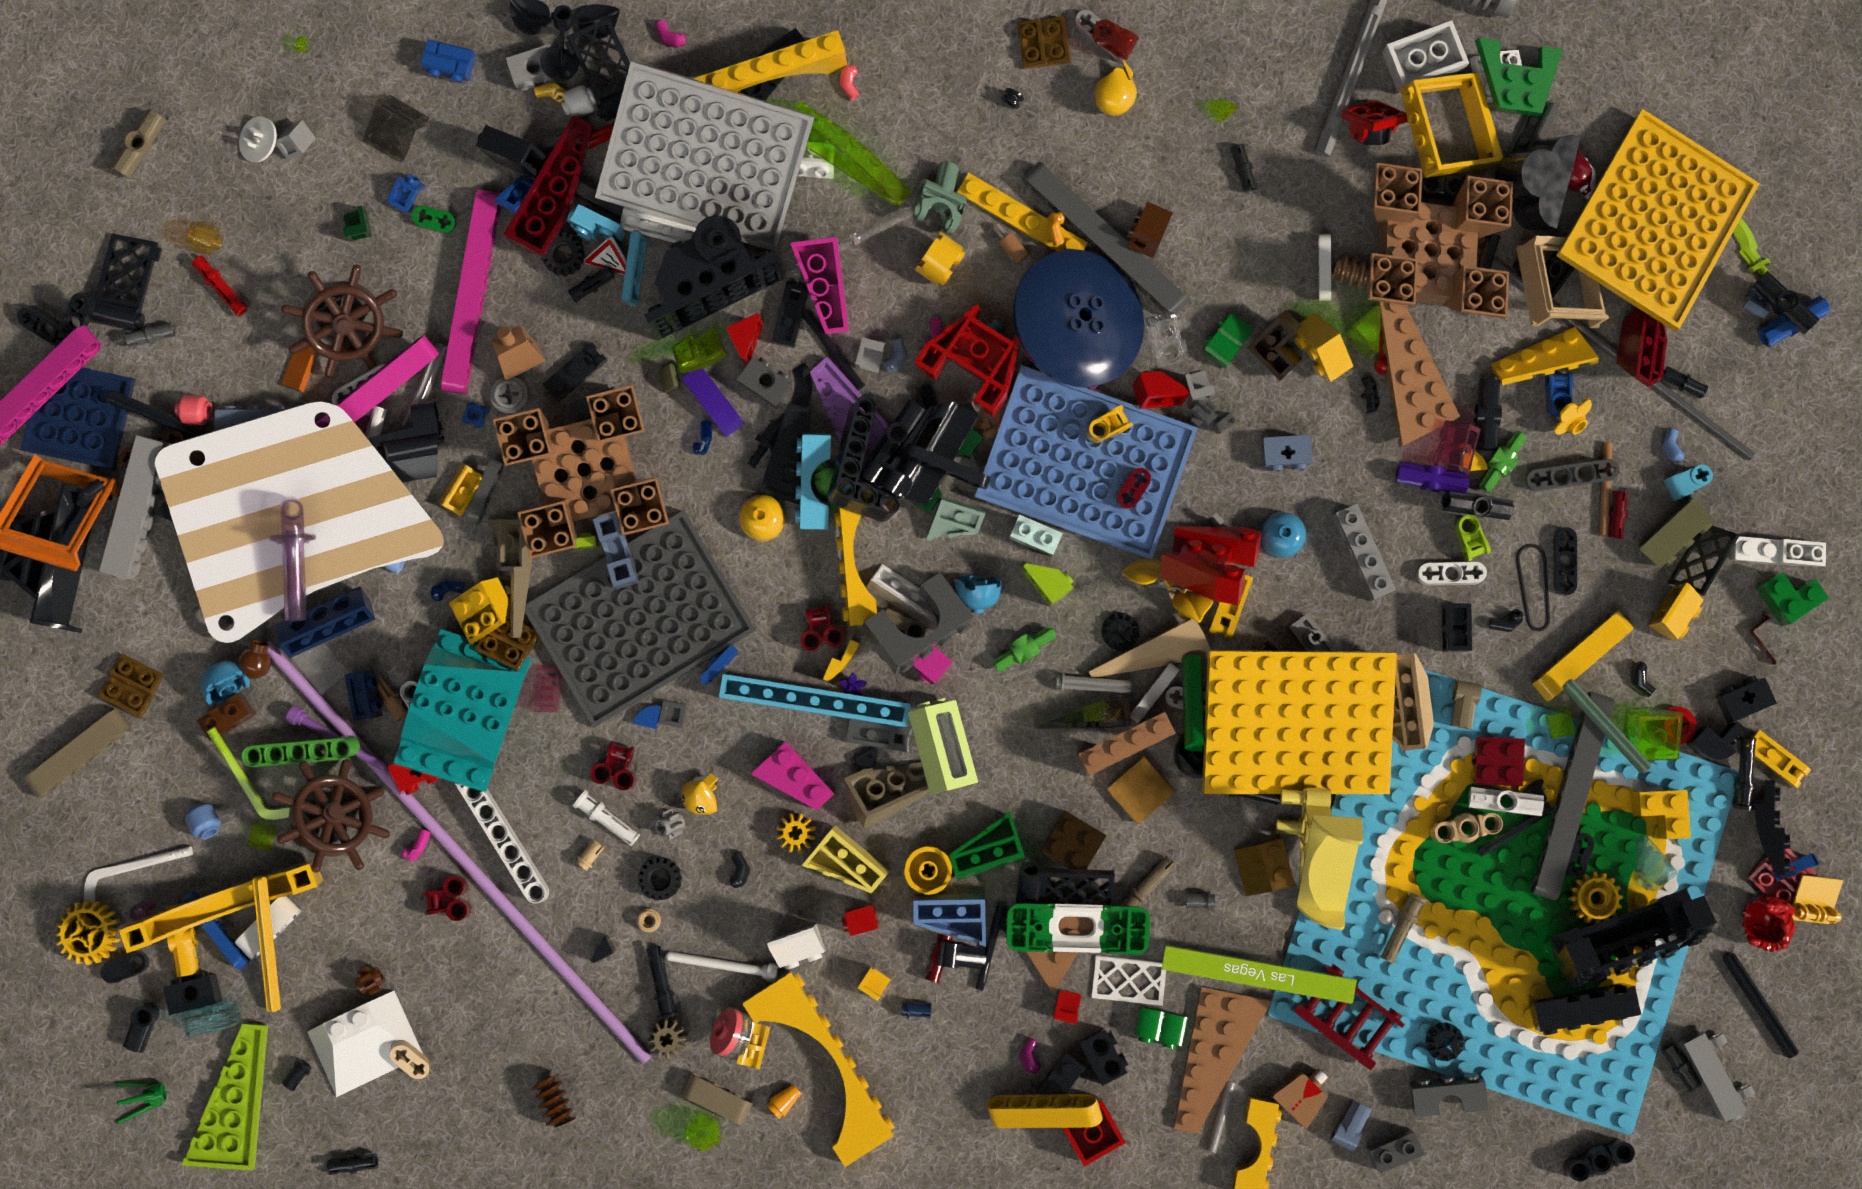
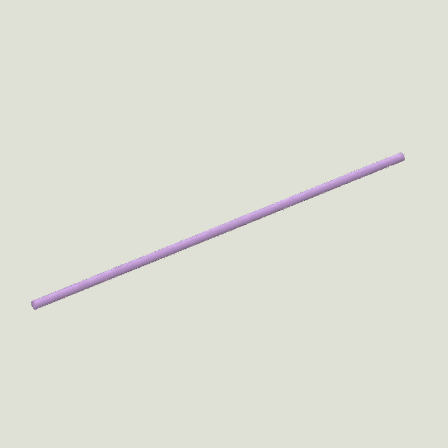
[266,640,652,1064]

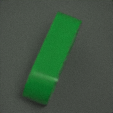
[412,206,456,234]

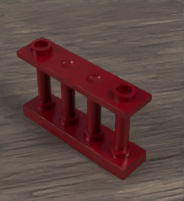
[1290,964,1405,1071]

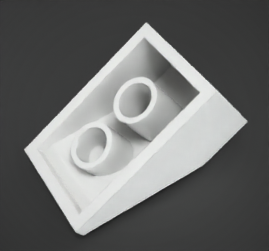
[767,924,826,970]

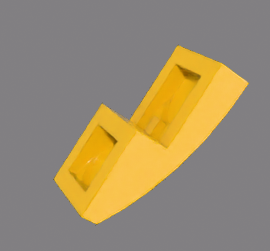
[823,640,860,682]

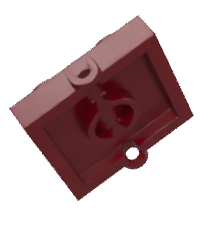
[1472,736,1526,786]

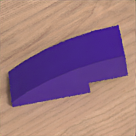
[681,365,745,438]

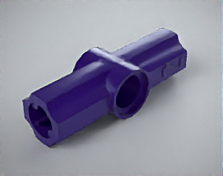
[1395,462,1470,493]

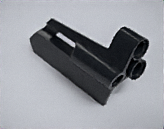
[367,401,444,483]
[859,402,979,506]

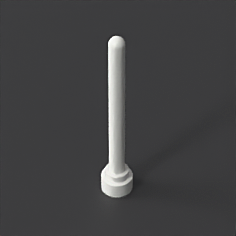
[665,951,779,983]

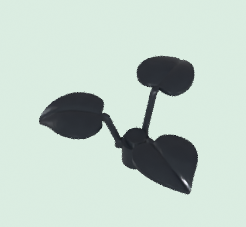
[510,0,620,83]

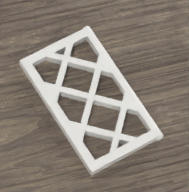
[1091,955,1166,1006]

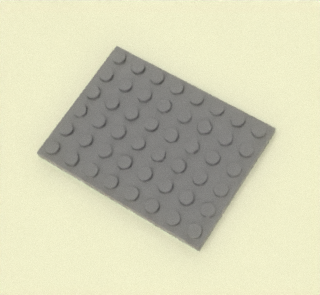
[595,60,814,251]

